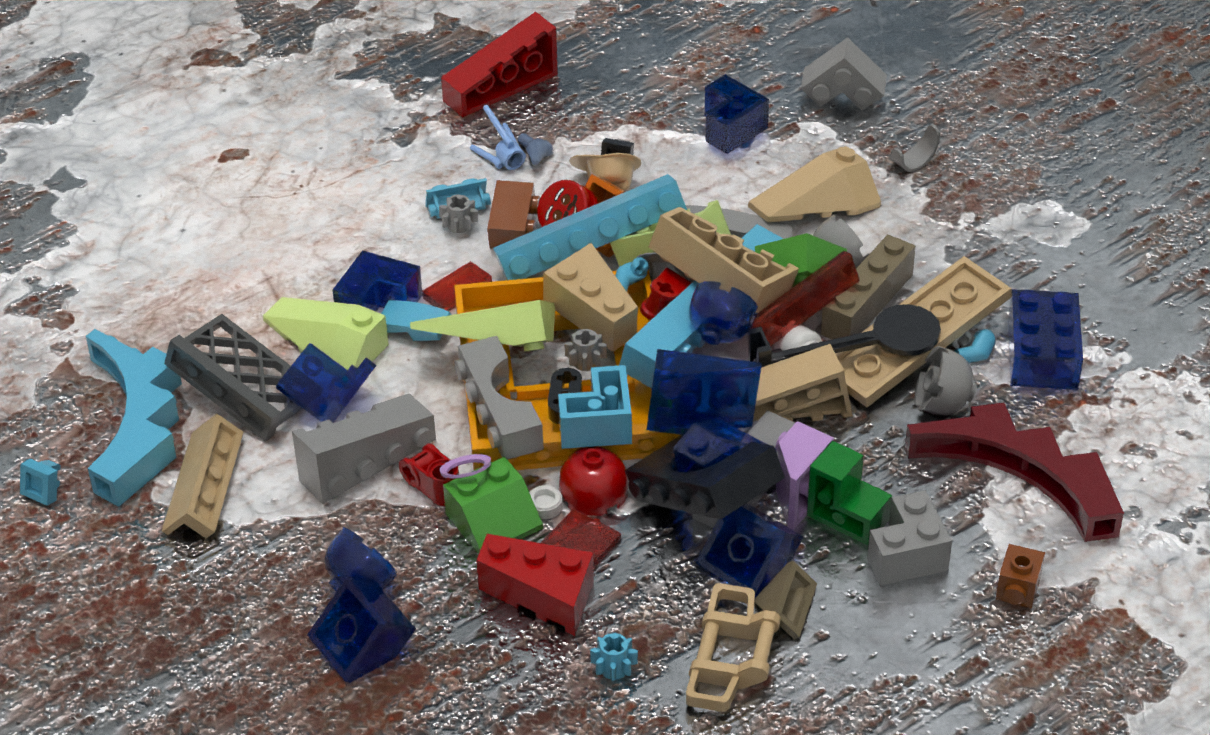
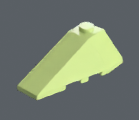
[263,297,389,384]
[410,300,555,352]

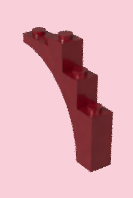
[905,402,1124,542]

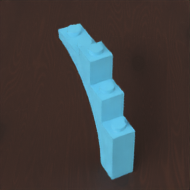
[86,329,182,507]

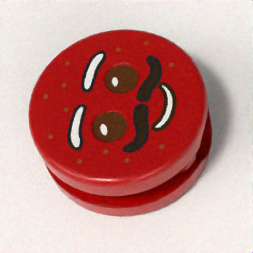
[537,180,598,227]

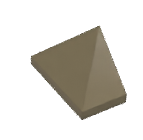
[755,561,817,639]

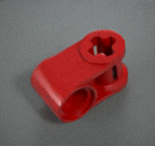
[640,267,692,321]
[399,443,459,506]

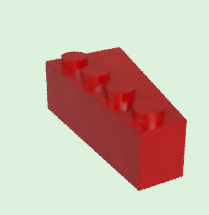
[441,12,558,118]

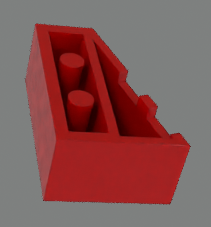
[476,534,594,636]

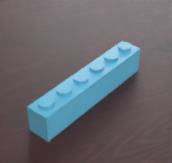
[493,174,687,280]

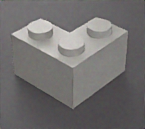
[801,37,887,111]
[867,490,952,586]

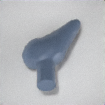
[518,133,554,165]

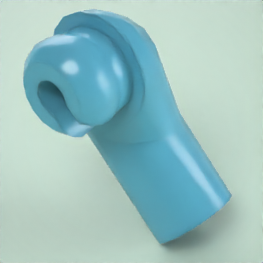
[615,257,649,291]
[954,329,996,363]

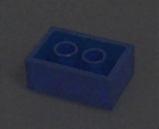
[1008,289,1083,390]

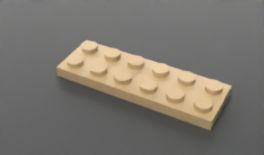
[836,256,1012,407]

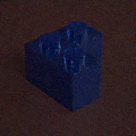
[704,74,769,154]
[332,250,423,312]

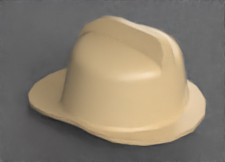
[569,153,642,191]

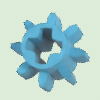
[590,632,638,681]

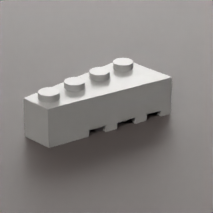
[292,393,436,504]

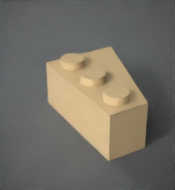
[543,243,638,352]

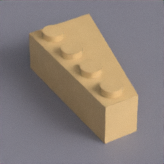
[649,207,800,319]

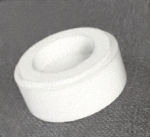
[529,485,563,520]

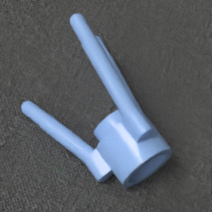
[470,105,526,170]

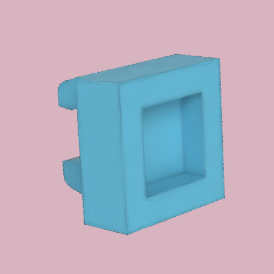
[20,459,61,506]

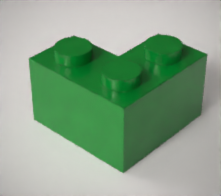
[807,441,892,545]

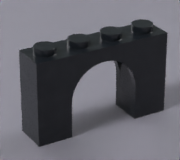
[625,431,785,520]

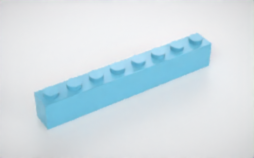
[619,224,783,389]

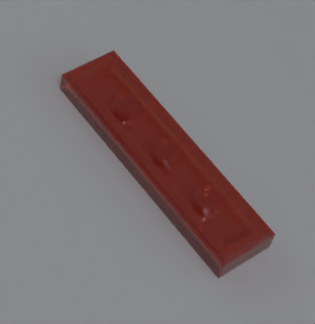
[746,251,860,346]

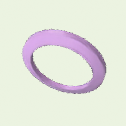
[440,454,491,478]

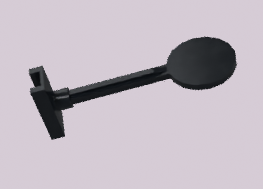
[748,304,941,372]

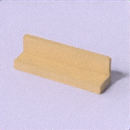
[162,413,243,538]

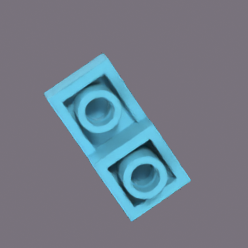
[381,300,452,341]

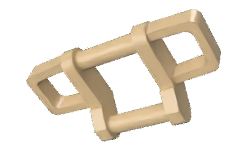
[686,583,781,712]

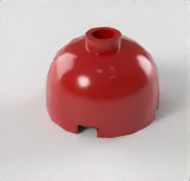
[559,447,628,516]

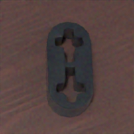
[548,368,582,424]

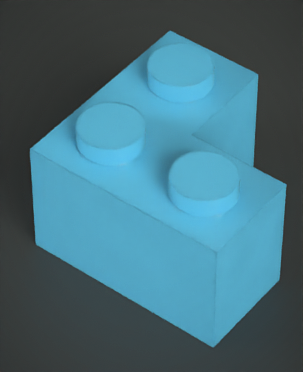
[558,365,632,449]

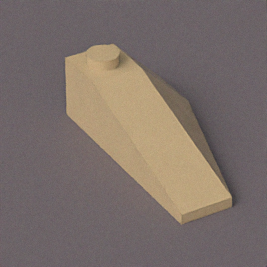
[748,146,881,222]

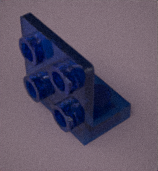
[276,343,377,423]

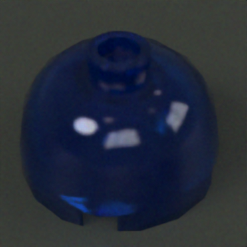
[688,281,758,345]
[324,527,397,598]

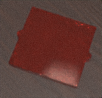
[541,509,621,568]

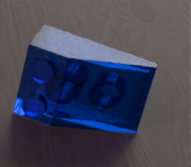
[646,349,762,435]

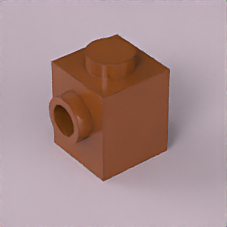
[996,544,1045,608]

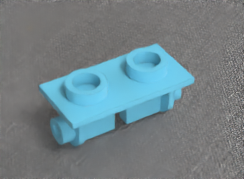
[425,178,491,219]

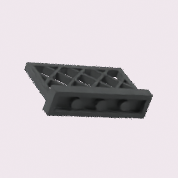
[164,314,322,442]

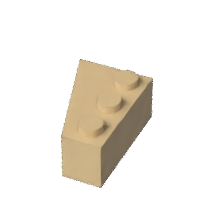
[733,344,853,425]

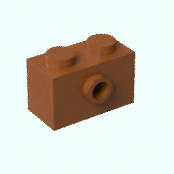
[487,180,540,249]

